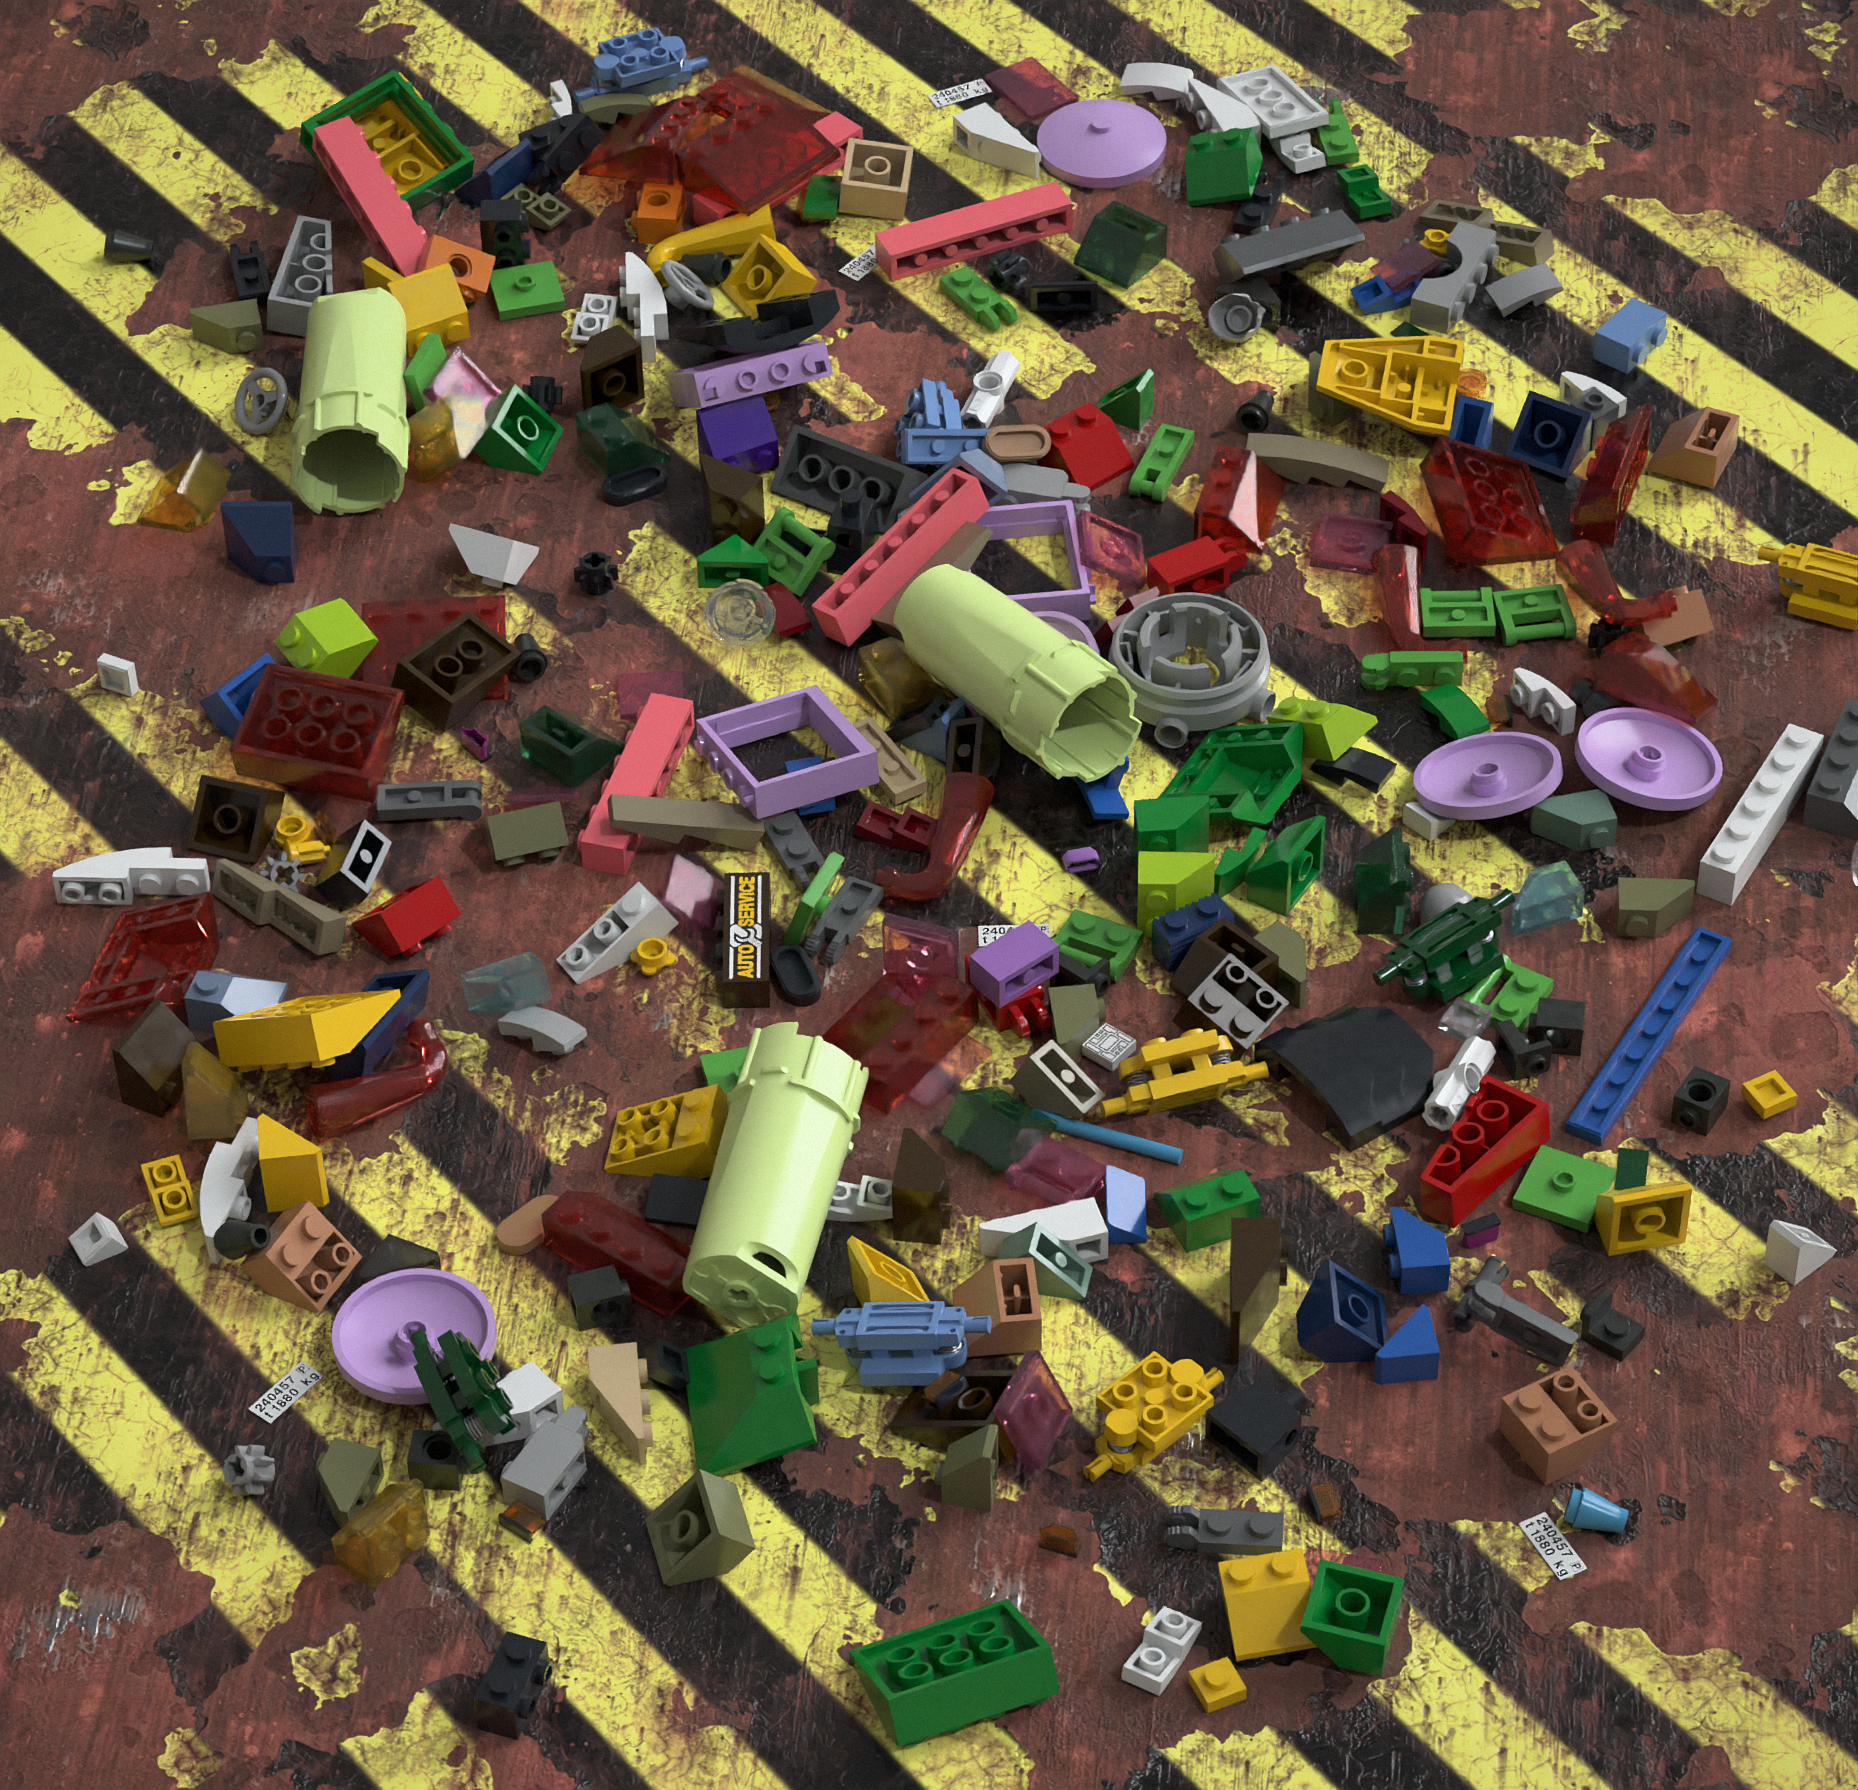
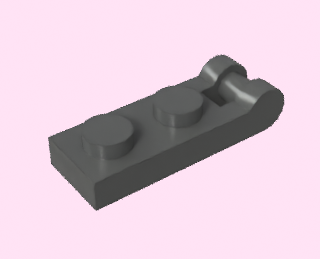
[377,780,482,821]

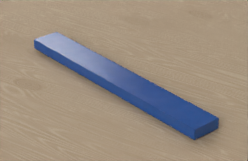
[1565,926,1732,1146]

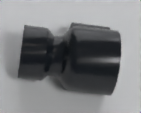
[1569,678,1639,720]

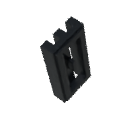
[884,695,950,743]

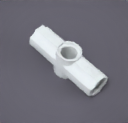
[960,350,1020,429]
[1422,1036,1497,1131]

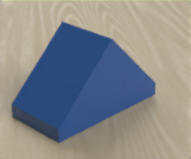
[1442,395,1494,471]
[1374,1304,1440,1385]

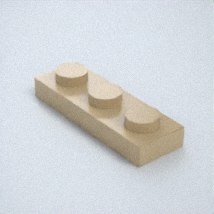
[852,716,927,805]

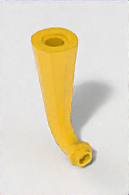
[646,203,776,287]

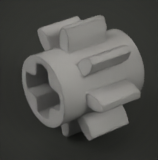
[256,851,306,893]
[223,1445,275,1495]

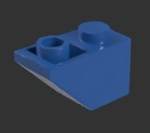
[1383,1207,1450,1295]

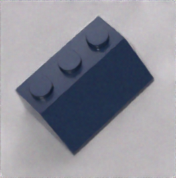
[324,968,430,1085]

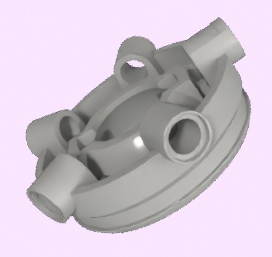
[1108,592,1276,749]

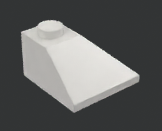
[449,523,540,588]

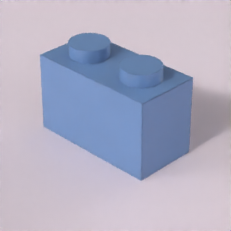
[1593,298,1668,374]

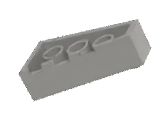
[267,215,333,337]

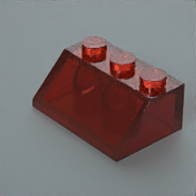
[1193,445,1286,555]

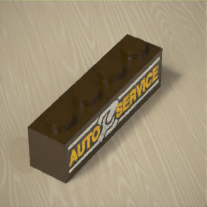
[715,872,771,1009]

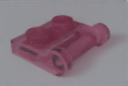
[1004,1134,1105,1206]

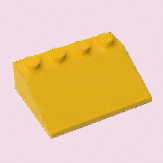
[212,989,401,1073]

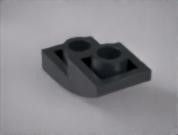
[1310,747,1397,794]

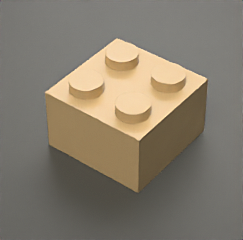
[838,138,914,221]

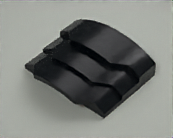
[671,289,840,354]
[1254,1004,1435,1153]

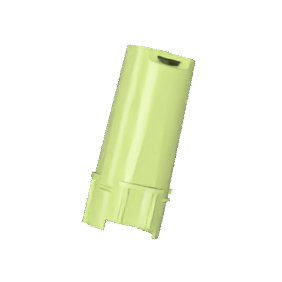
[290,287,410,515]
[893,564,1142,783]
[682,1022,869,1329]

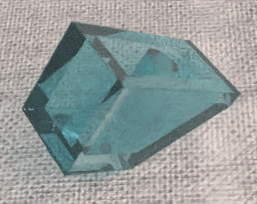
[1510,860,1585,937]
[459,951,552,1011]

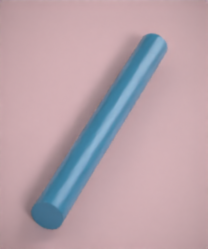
[1030,1109,1184,1165]

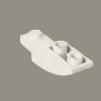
[619,252,669,362]
[52,847,210,905]
[200,1117,259,1264]

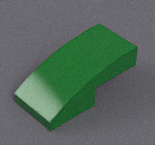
[1336,164,1392,219]
[803,174,842,220]
[1419,682,1490,740]
[1214,827,1267,898]

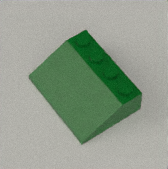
[849,1599,1060,1747]

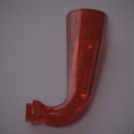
[1555,540,1678,626]
[1370,544,1468,664]
[875,772,995,901]
[304,1018,449,1143]

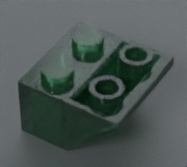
[1074,200,1167,289]
[519,705,625,789]
[1353,827,1413,935]

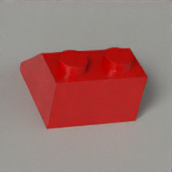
[1037,402,1134,492]
[351,876,462,958]

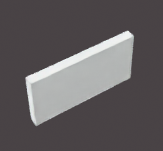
[1217,64,1329,139]

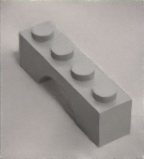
[1410,221,1499,334]

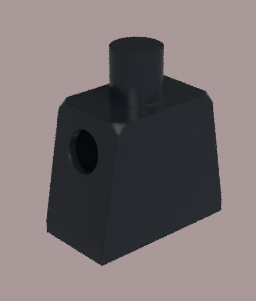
[827,488,880,575]
[1205,1383,1306,1482]

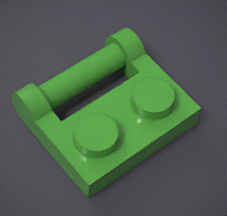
[753,507,836,596]
[1492,584,1577,646]
[1419,587,1496,637]
[1052,909,1144,982]
[1456,953,1554,1033]

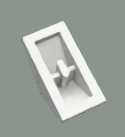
[1764,1219,1837,1286]

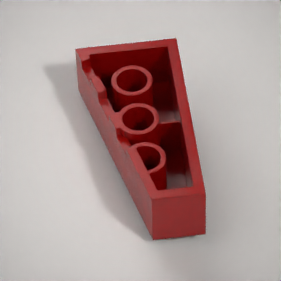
[1419,1074,1550,1229]

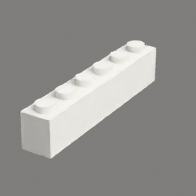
[1697,723,1824,906]

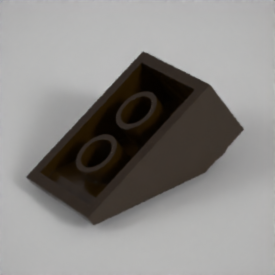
[390,611,522,732]
[1230,1218,1289,1365]
[889,1370,1045,1464]

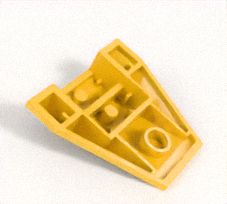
[298,72,450,196]
[1316,336,1465,439]

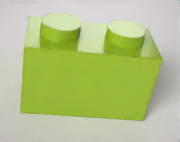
[273,598,379,689]
[1266,697,1378,762]
[1137,851,1215,938]

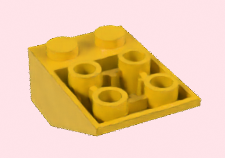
[604,1084,729,1179]

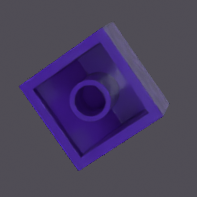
[696,393,779,474]

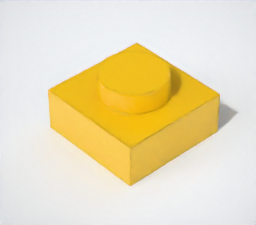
[1741,1070,1797,1120]
[1188,1656,1247,1714]

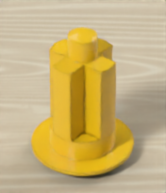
[283,839,331,865]

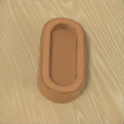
[982,424,1051,463]
[496,1194,567,1255]

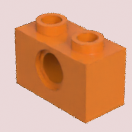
[632,177,687,244]
[416,234,496,303]

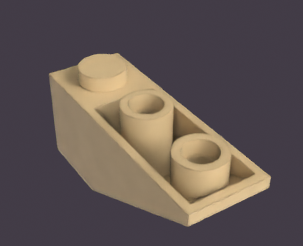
[587,1342,654,1465]

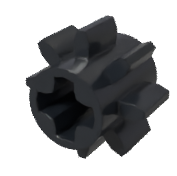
[988,249,1029,294]
[522,376,563,413]
[574,552,619,596]
[1587,616,1633,660]

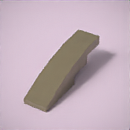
[1242,433,1390,492]

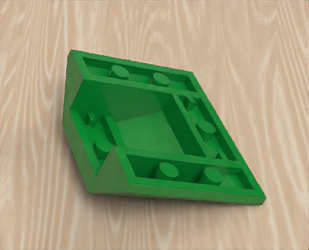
[1157,721,1303,827]
[684,1311,817,1476]

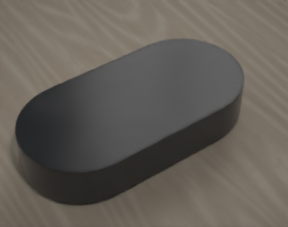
[601,464,668,507]
[770,945,822,1007]

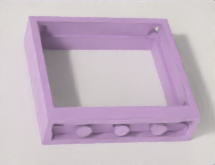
[667,341,833,408]
[968,500,1096,620]
[694,685,879,819]

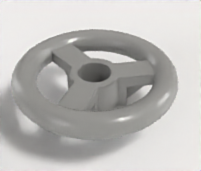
[661,260,715,310]
[234,368,288,434]

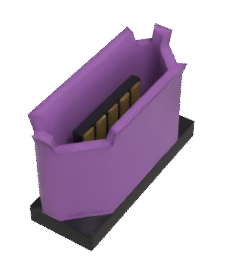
[1061,843,1102,874]

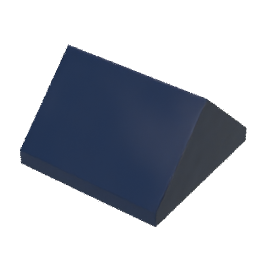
[454,138,533,207]
[1504,390,1593,479]

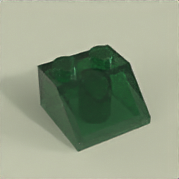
[575,402,670,479]
[941,1086,1058,1172]

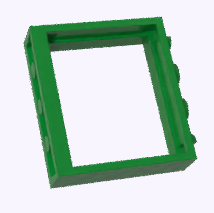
[299,69,475,213]

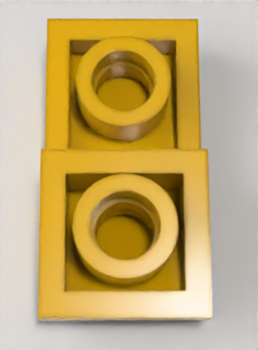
[141,1154,200,1227]

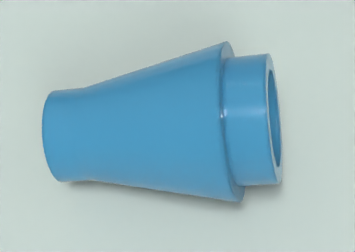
[1563,1487,1629,1534]

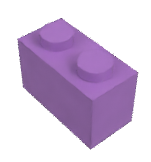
[969,920,1059,1008]

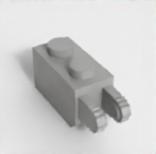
[992,462,1091,521]
[500,1405,589,1522]

